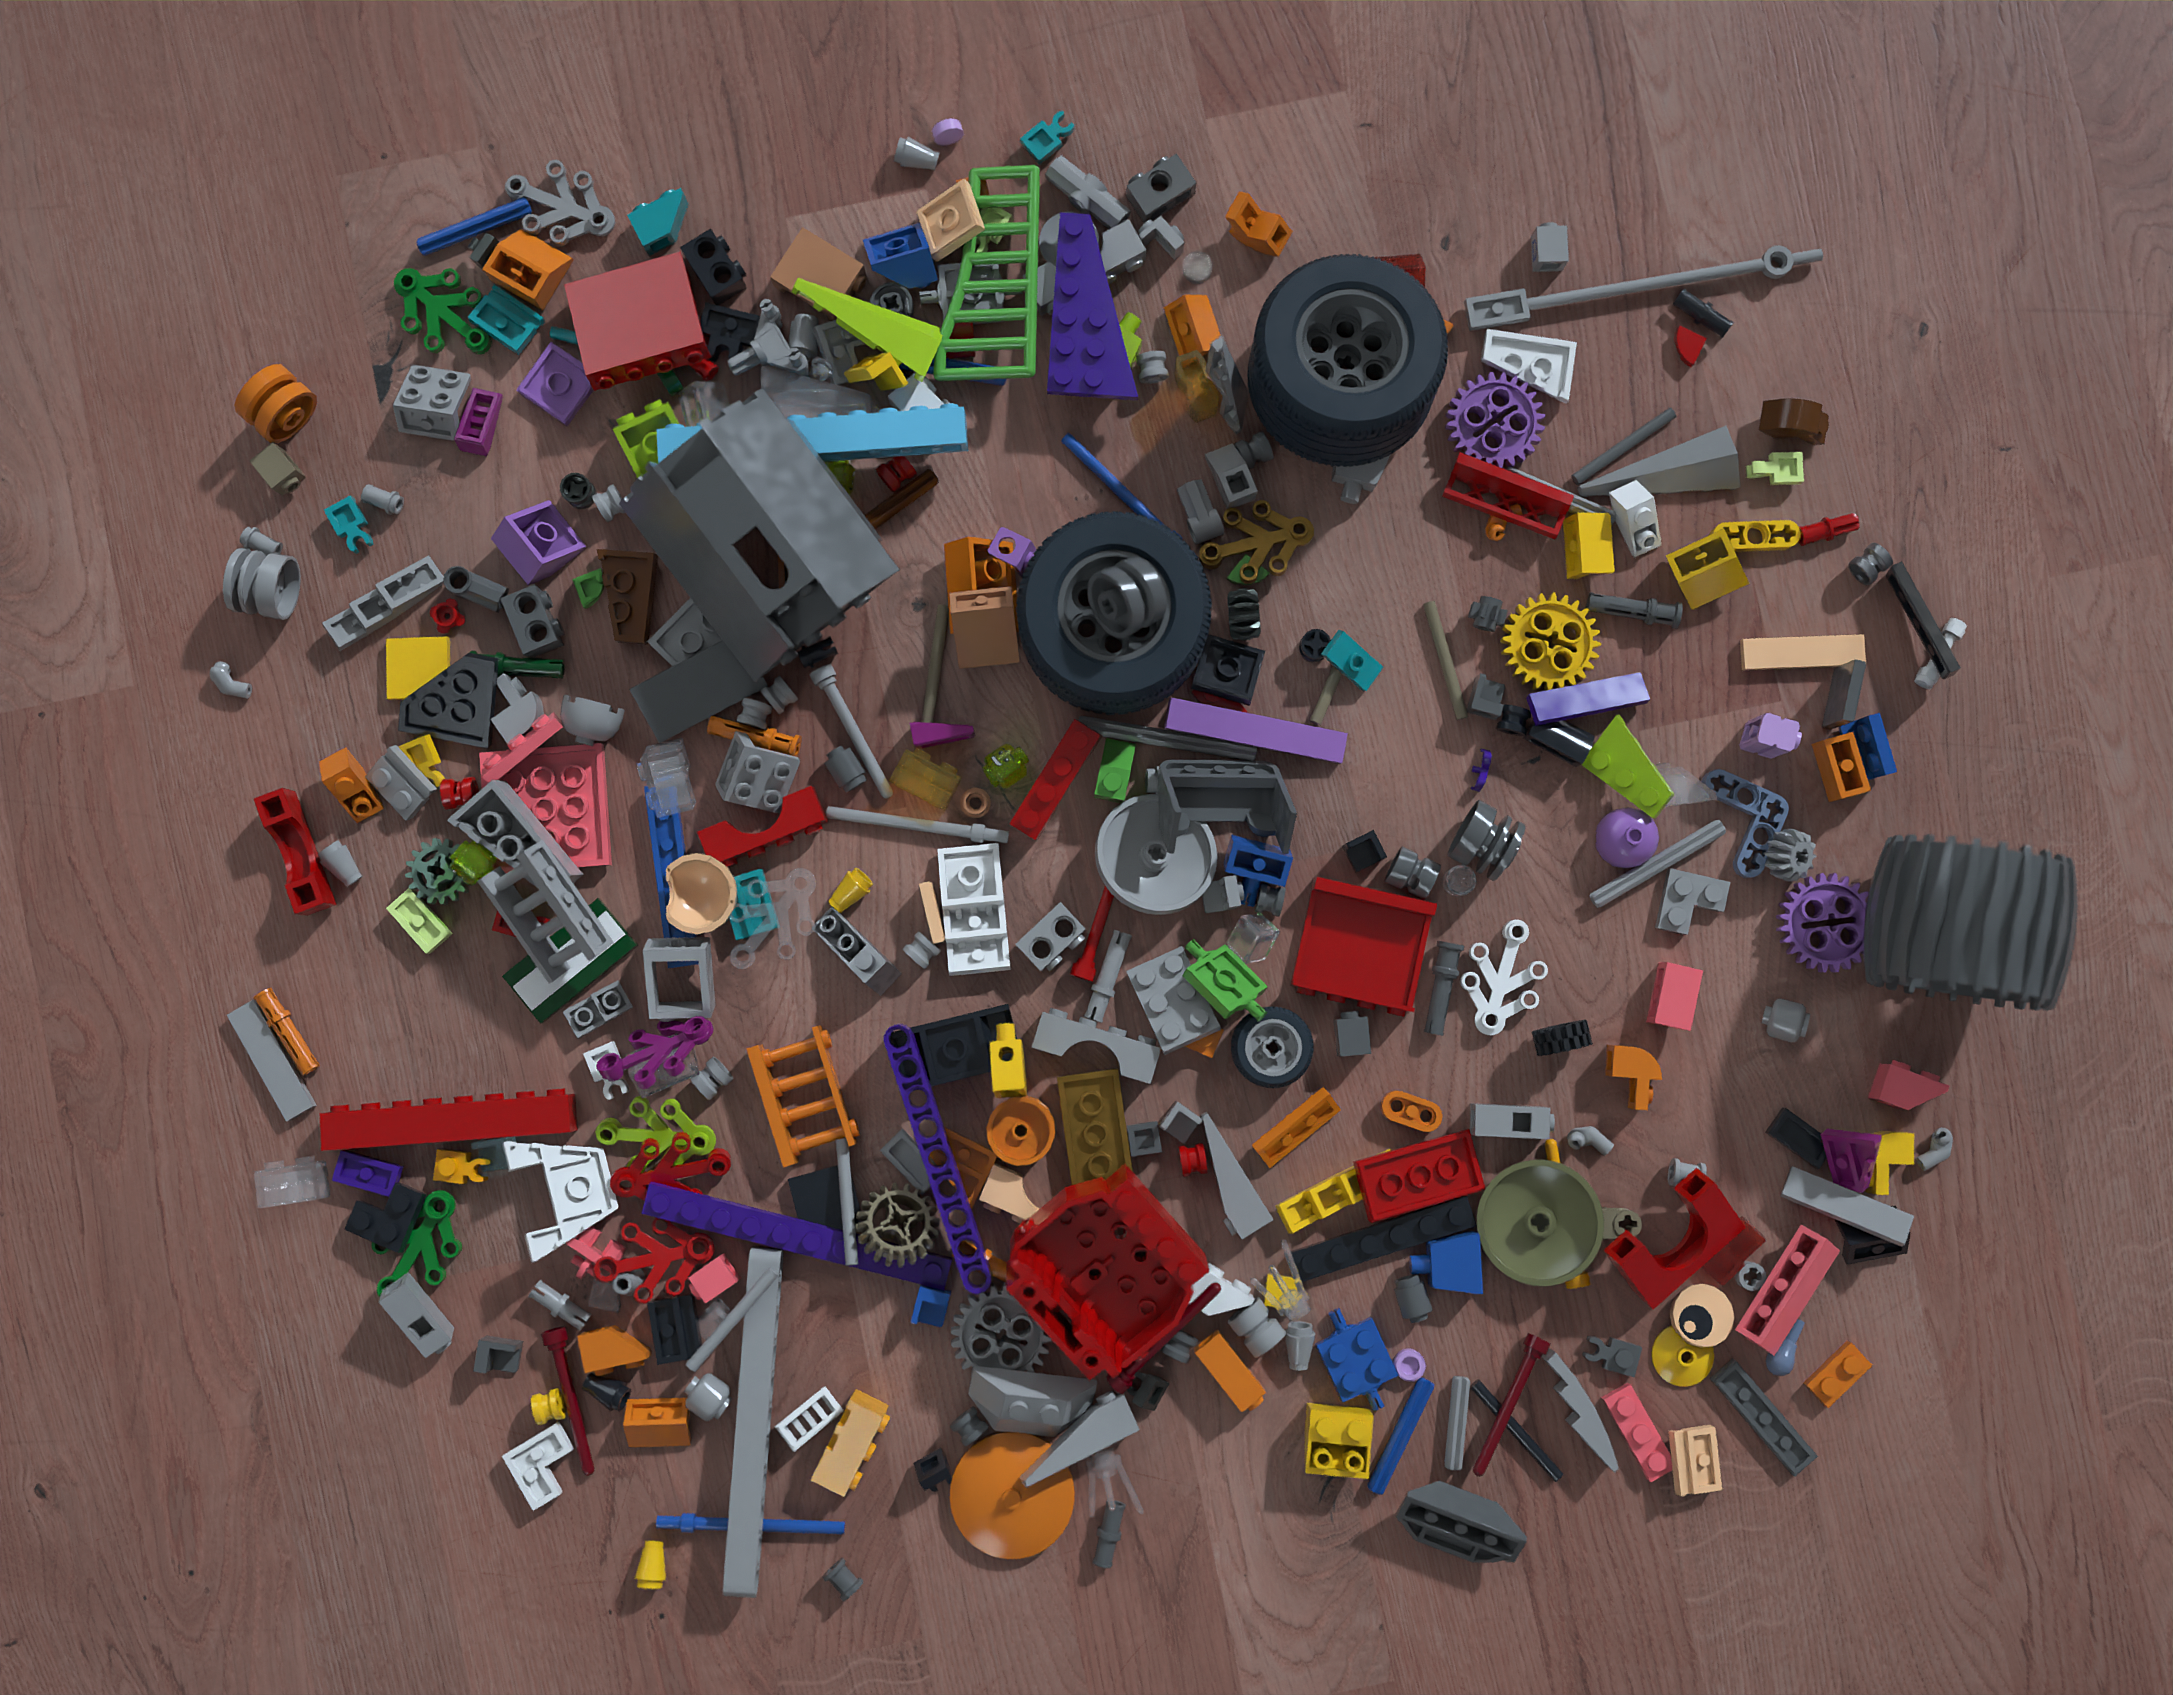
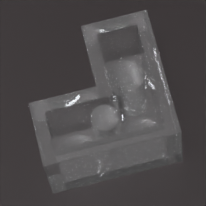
[637,738,696,818]

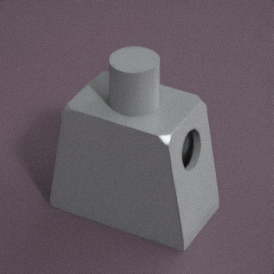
[1332,455,1390,504]

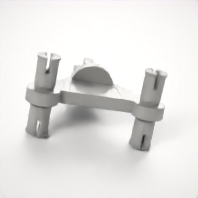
[727,299,810,379]

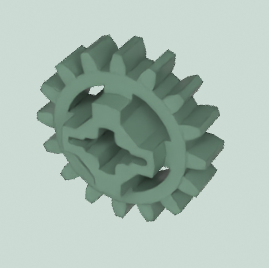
[405,838,475,905]

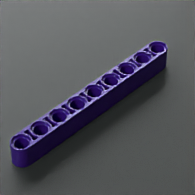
[884,1024,992,1294]

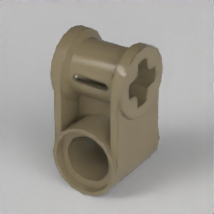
[1602,1207,1642,1240]

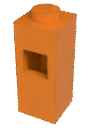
[1193,1329,1266,1412]

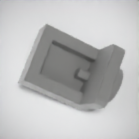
[1138,216,1185,260]
[1202,875,1244,913]

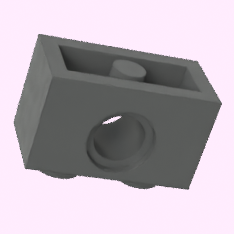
[1126,153,1197,223]

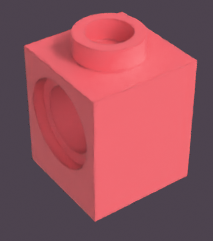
[688,1253,741,1304]

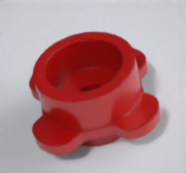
[429,598,466,634]

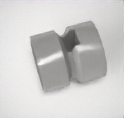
[1228,1297,1286,1358]

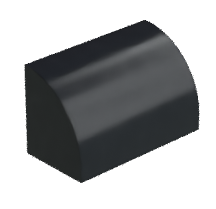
[1523,719,1595,767]

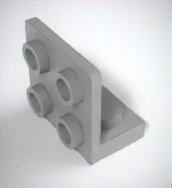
[393,365,471,441]
[715,731,800,813]

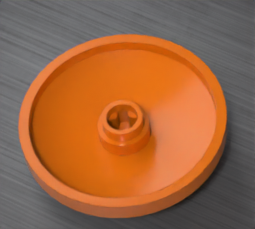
[950,1431,1075,1559]

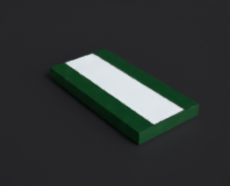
[502,898,638,1024]

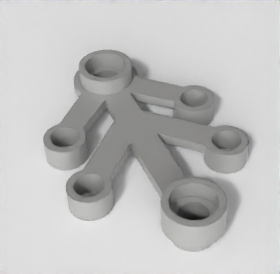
[505,160,615,246]

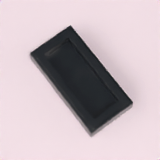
[1765,1107,1827,1169]

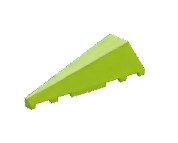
[791,278,943,382]

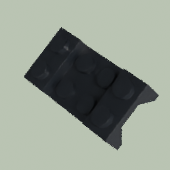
[891,1004,1017,1091]

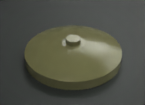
[1477,1159,1604,1286]

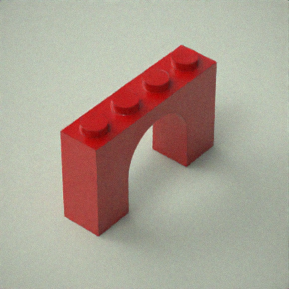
[1603,1168,1746,1310]

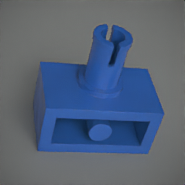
[1223,835,1293,907]

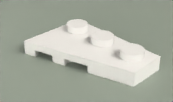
[1481,329,1577,404]

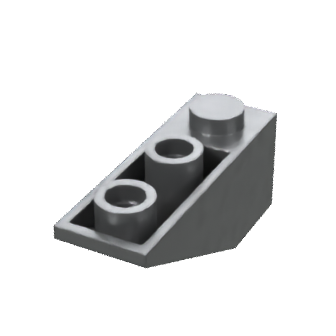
[811,907,902,996]

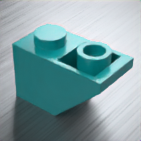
[627,188,689,256]

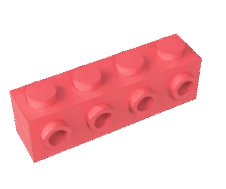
[1735,1225,1840,1356]

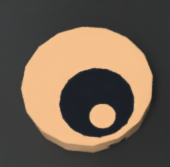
[1670,1284,1734,1347]

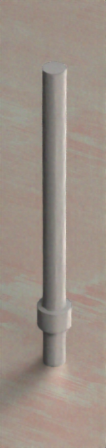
[826,806,1009,843]

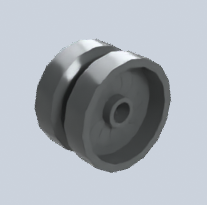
[1088,557,1167,638]

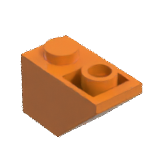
[319,747,384,823]
[577,1325,652,1376]

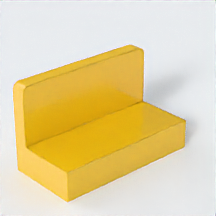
[843,352,908,391]
[1563,513,1615,579]

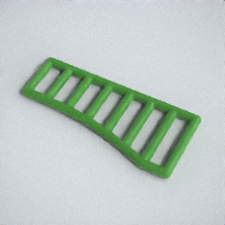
[933,165,1040,381]

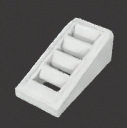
[775,1386,844,1452]

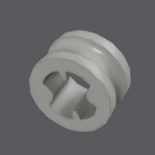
[1734,1261,1767,1291]

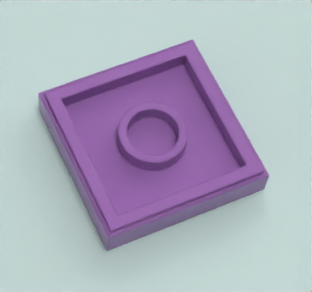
[516,342,593,426]

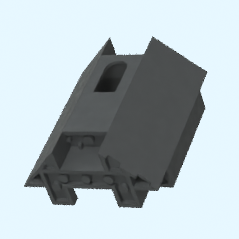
[619,388,900,682]

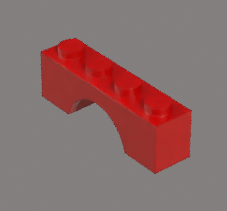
[1009,719,1103,840]
[697,786,828,868]
[253,788,337,916]

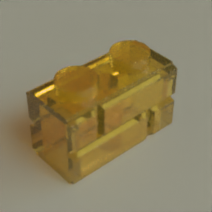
[889,747,962,811]

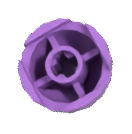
[1595,807,1659,868]

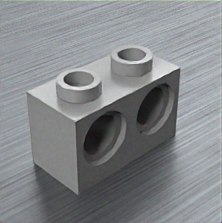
[1016,902,1086,972]

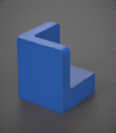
[911,1285,952,1327]

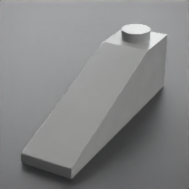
[1201,1112,1273,1240]
[1019,1391,1139,1487]

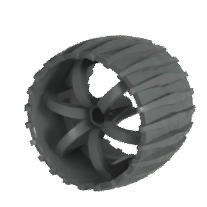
[1863,834,2078,1011]

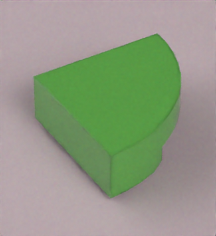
[1227,554,1270,585]
[572,568,604,609]

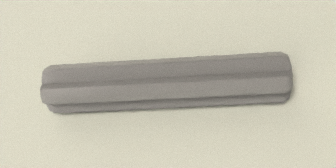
[1444,1376,1470,1471]

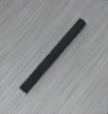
[1470,1379,1564,1482]

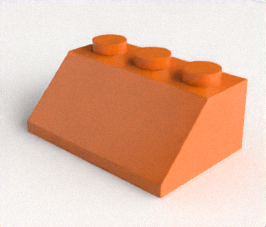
[944,536,1019,634]

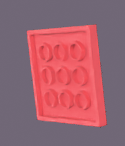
[479,743,612,874]

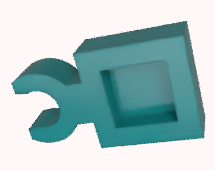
[1020,111,1075,165]
[324,495,373,554]

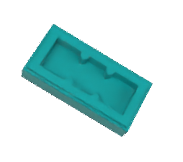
[1321,630,1384,691]

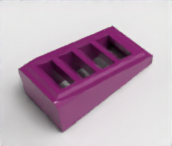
[454,388,503,456]
[909,722,976,750]

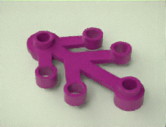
[596,1016,714,1089]

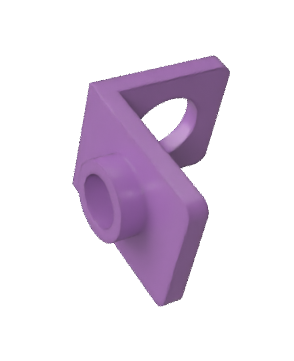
[988,527,1036,578]

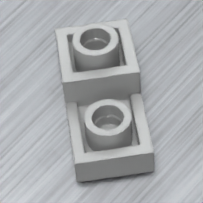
[563,980,633,1039]

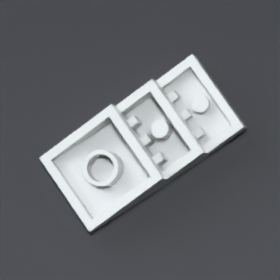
[937,843,1011,976]

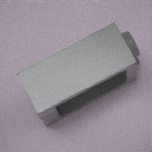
[643,937,716,1022]

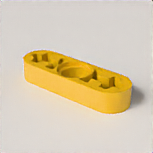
[1710,520,1801,552]

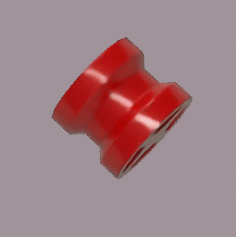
[1178,1143,1208,1177]

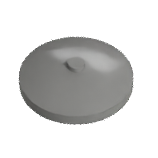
[1095,794,1217,915]

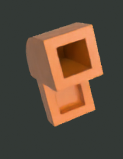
[1225,191,1293,257]
[1605,1045,1662,1110]

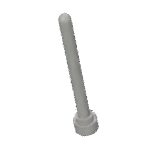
[809,664,893,798]

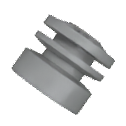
[223,548,301,620]

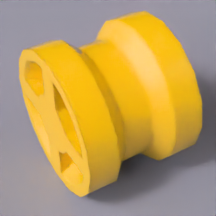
[531,1388,566,1426]

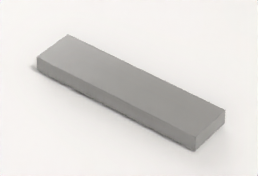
[227,999,317,1122]
[1780,1166,1914,1247]

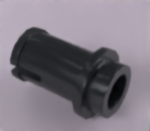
[797,636,838,669]

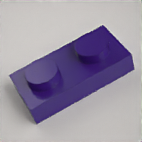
[332,1150,404,1197]

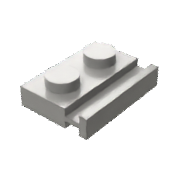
[365,745,437,821]

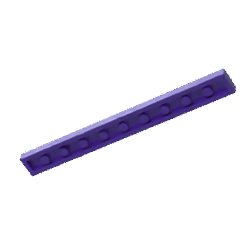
[641,1181,952,1290]

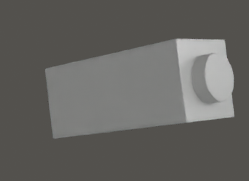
[1470,1103,1555,1139]
[379,1272,454,1358]

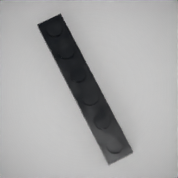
[1290,1195,1477,1283]

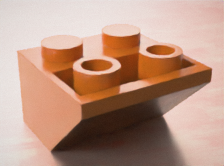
[482,229,574,310]

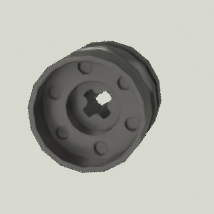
[1447,800,1526,881]

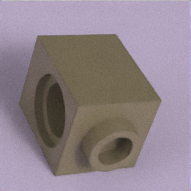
[249,442,306,496]

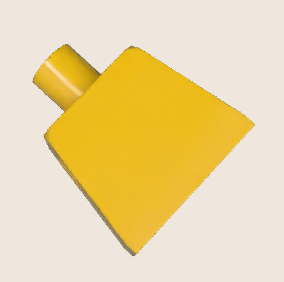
[990,1023,1027,1098]

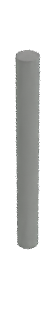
[836,1139,858,1266]
[686,1267,779,1372]

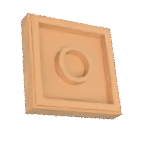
[916,179,985,262]

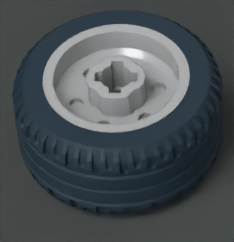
[1231,1007,1314,1088]

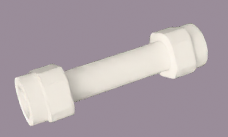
[1914,618,1967,689]

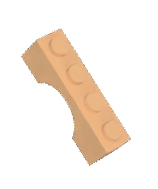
[979,1163,1040,1223]

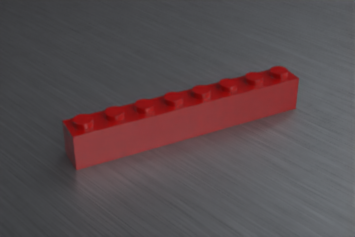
[319,1088,577,1151]

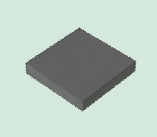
[1822,659,1866,729]

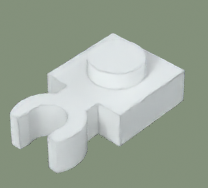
[583,1041,629,1100]

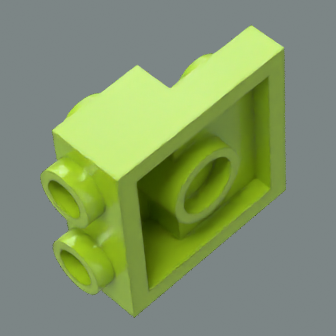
[613,399,679,478]

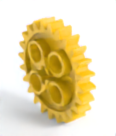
[1500,592,1601,691]

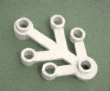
[1460,920,1548,1035]

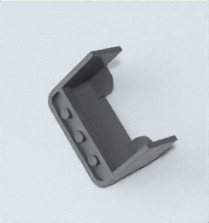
[1158,760,1297,854]

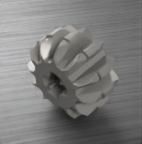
[1763,829,1817,882]

